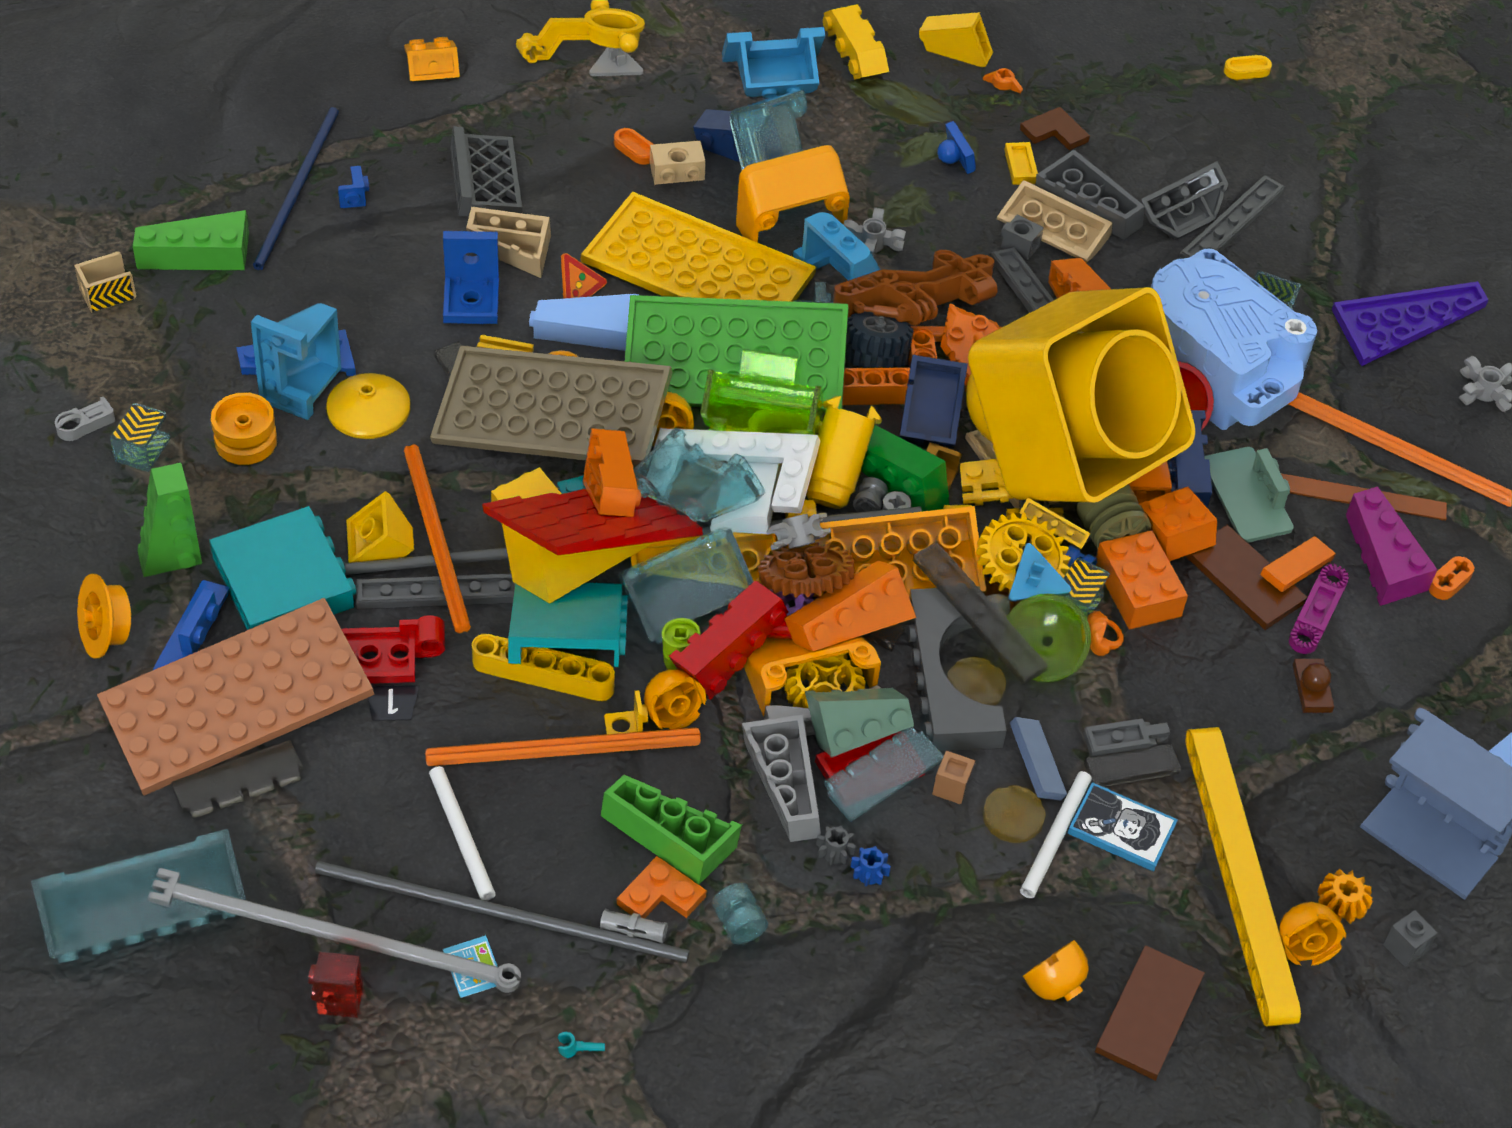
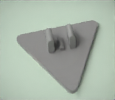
[589,47,643,76]

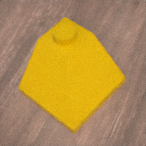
[346,491,414,563]

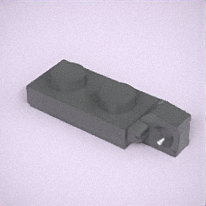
[1083,718,1170,759]

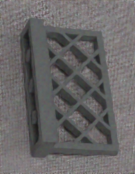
[450,126,522,217]

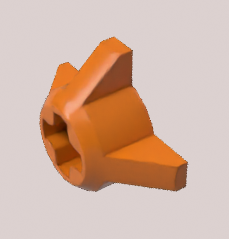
[983,68,1023,94]

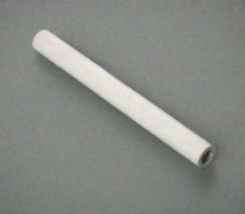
[429,766,496,901]
[1020,771,1092,898]

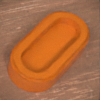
[614,128,654,165]

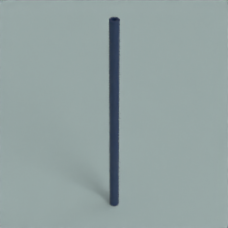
[253,107,339,270]

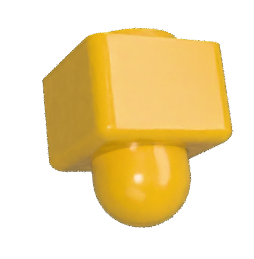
[966,287,1195,503]

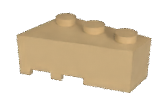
[466,207,551,278]

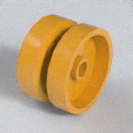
[211,392,277,465]

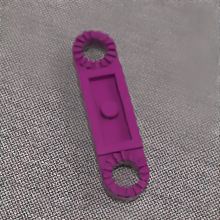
[1289,564,1349,654]

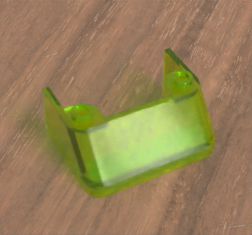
[700,369,825,435]

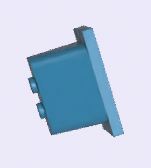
[722,27,825,99]
[793,212,881,281]
[251,303,341,420]

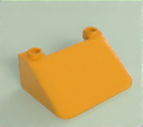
[744,636,881,716]

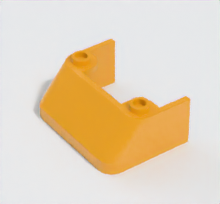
[736,145,850,243]

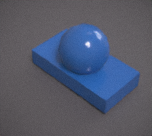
[937,121,976,174]

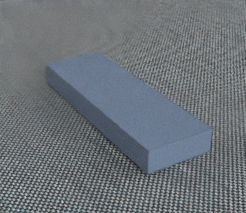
[1010,717,1067,801]

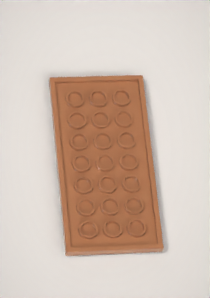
[97,598,374,796]

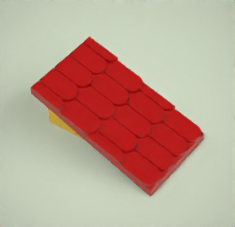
[482,489,703,604]

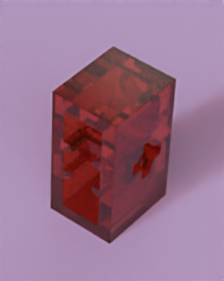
[309,952,364,1018]

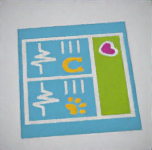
[442,935,498,998]

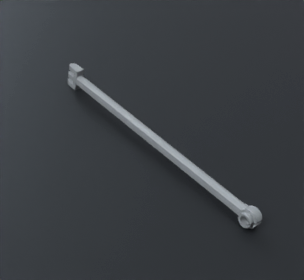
[147,868,521,993]

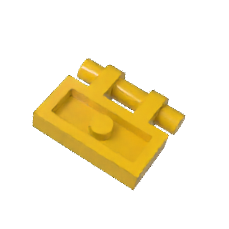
[960,458,1014,506]

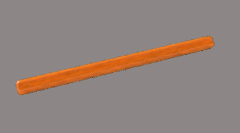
[1288,392,1512,507]
[404,444,471,634]
[425,727,701,766]

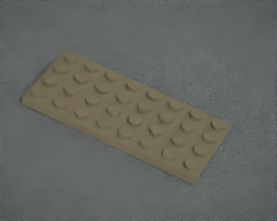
[430,345,673,467]

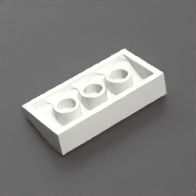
[710,461,782,534]

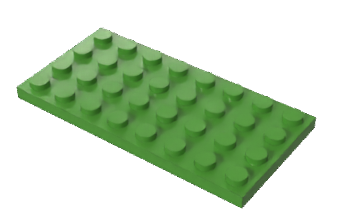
[625,295,849,412]

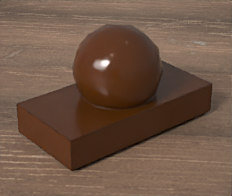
[1293,659,1334,713]

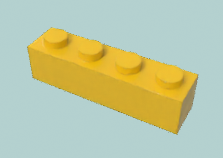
[1019,498,1091,550]

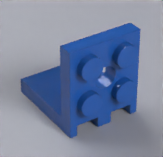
[443,231,499,324]

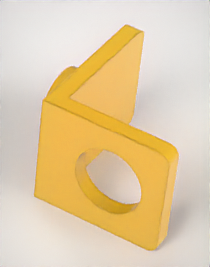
[604,690,648,734]

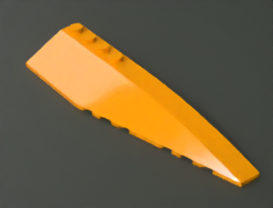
[631,506,986,597]

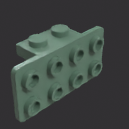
[1205,447,1294,543]

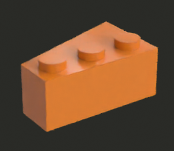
[583,428,641,517]

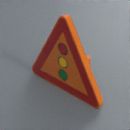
[561,253,607,299]

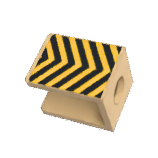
[74,251,136,313]

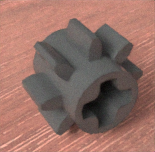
[816,825,856,865]

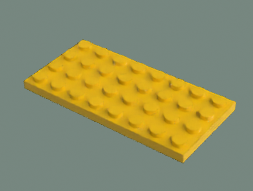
[581,191,816,302]

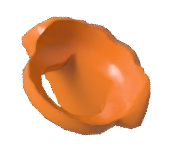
[1081,611,1124,656]

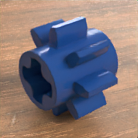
[851,846,891,887]

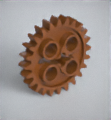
[758,542,855,598]

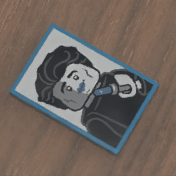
[1067,782,1178,872]

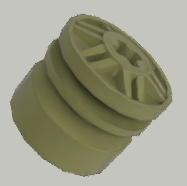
[1076,484,1151,550]

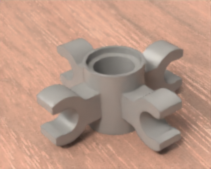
[843,208,906,257]
[1459,356,1512,412]
[766,513,831,550]

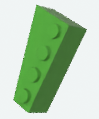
[133,210,249,270]

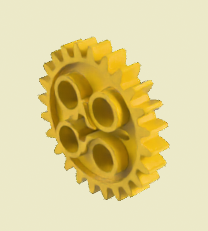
[976,512,1071,599]

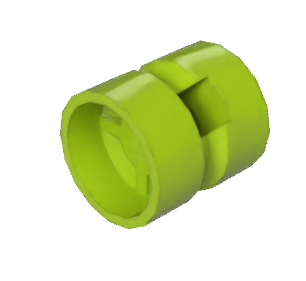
[661,618,700,669]

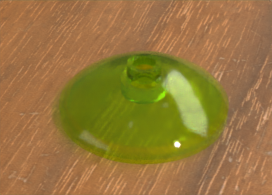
[1002,594,1091,682]

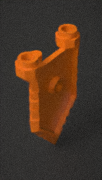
[940,304,1000,392]

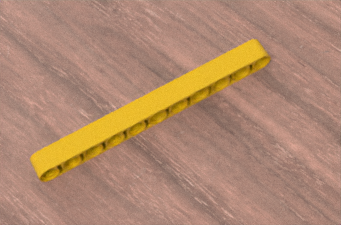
[1186,727,1301,1026]

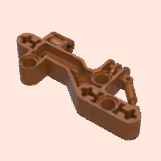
[833,250,997,326]

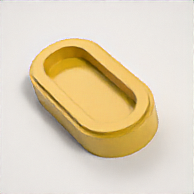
[1224,55,1272,80]

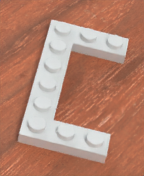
[640,428,821,513]

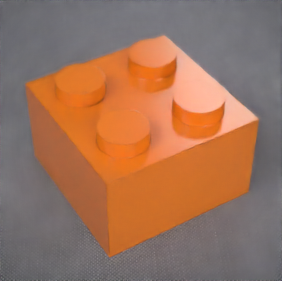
[1139,486,1217,562]

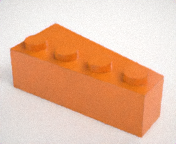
[1048,258,1111,298]
[784,560,917,652]

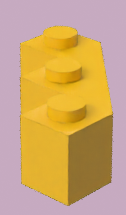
[823,4,889,80]

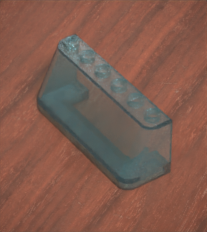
[31,829,246,964]

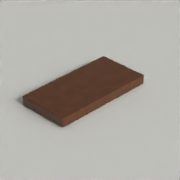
[1185,525,1308,630]
[1095,945,1205,1081]

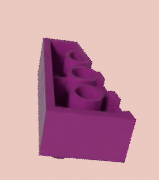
[1346,486,1437,606]

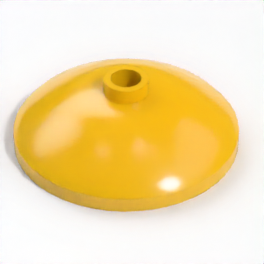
[326,373,410,439]

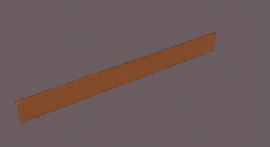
[1281,473,1447,521]

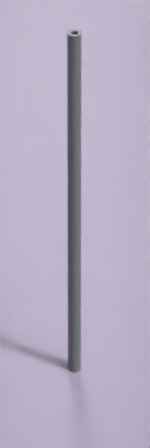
[315,861,690,963]

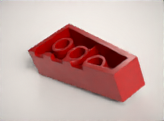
[669,580,788,700]

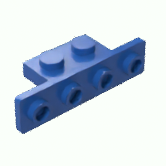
[153,580,229,670]

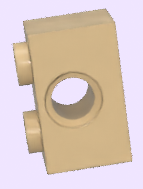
[650,141,706,185]

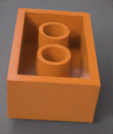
[1096,530,1188,630]

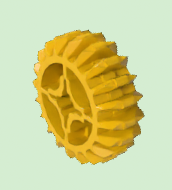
[784,654,866,708]

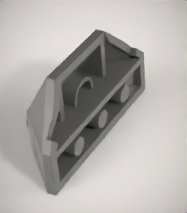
[1138,161,1228,239]

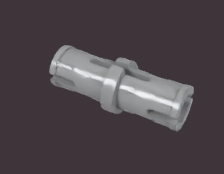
[600,909,668,944]

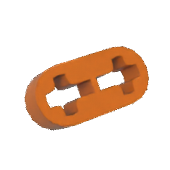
[1429,556,1474,600]

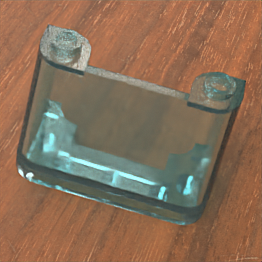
[730,90,807,170]
[634,427,765,522]
[618,527,754,644]

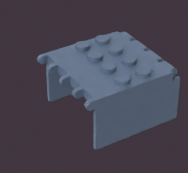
[1360,708,1512,900]

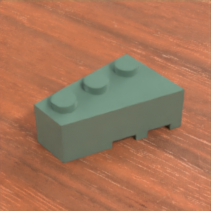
[805,688,914,757]

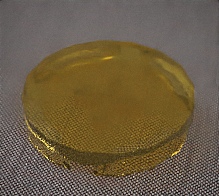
[947,657,1006,706]
[983,785,1046,843]

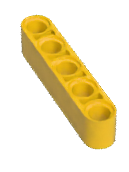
[472,634,615,701]

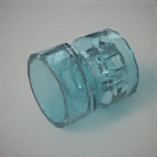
[712,883,768,945]

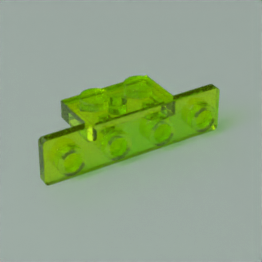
[709,349,822,402]

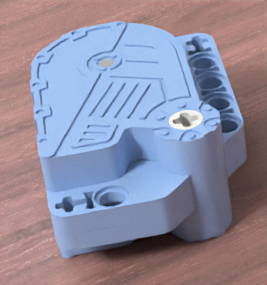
[1151,248,1317,430]

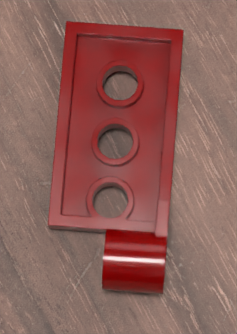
[341,615,445,684]

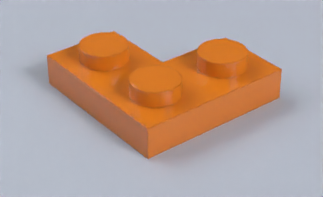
[617,856,707,918]

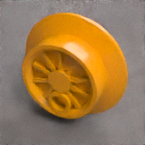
[77,574,131,658]

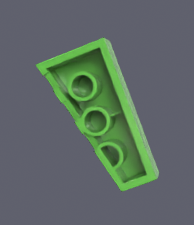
[137,463,202,577]
[601,775,742,885]

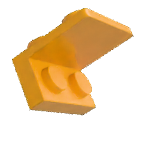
[404,37,460,81]

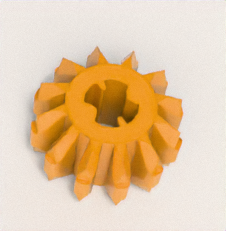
[1317,869,1373,924]

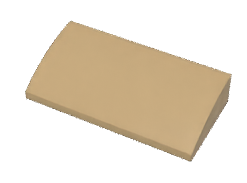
[997,180,1112,263]

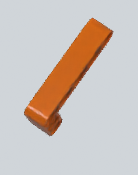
[843,328,937,405]

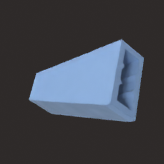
[529,294,639,351]

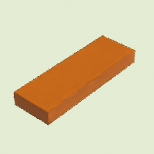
[1260,536,1336,592]

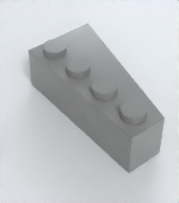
[742,714,821,842]

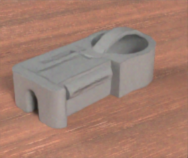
[55,397,115,441]

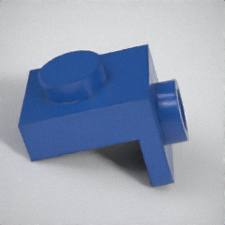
[338,166,369,208]

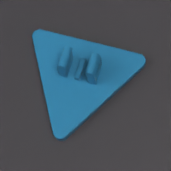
[1008,543,1071,601]

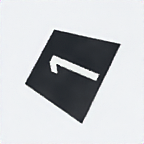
[368,685,420,721]

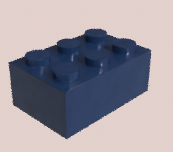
[899,355,968,450]

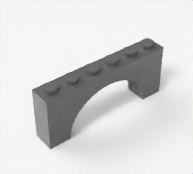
[907,586,1007,751]

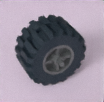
[846,311,914,368]

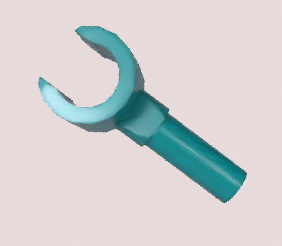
[558,1032,605,1058]

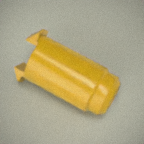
[806,396,882,509]

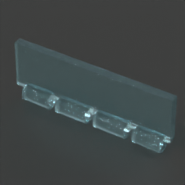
[824,727,944,822]

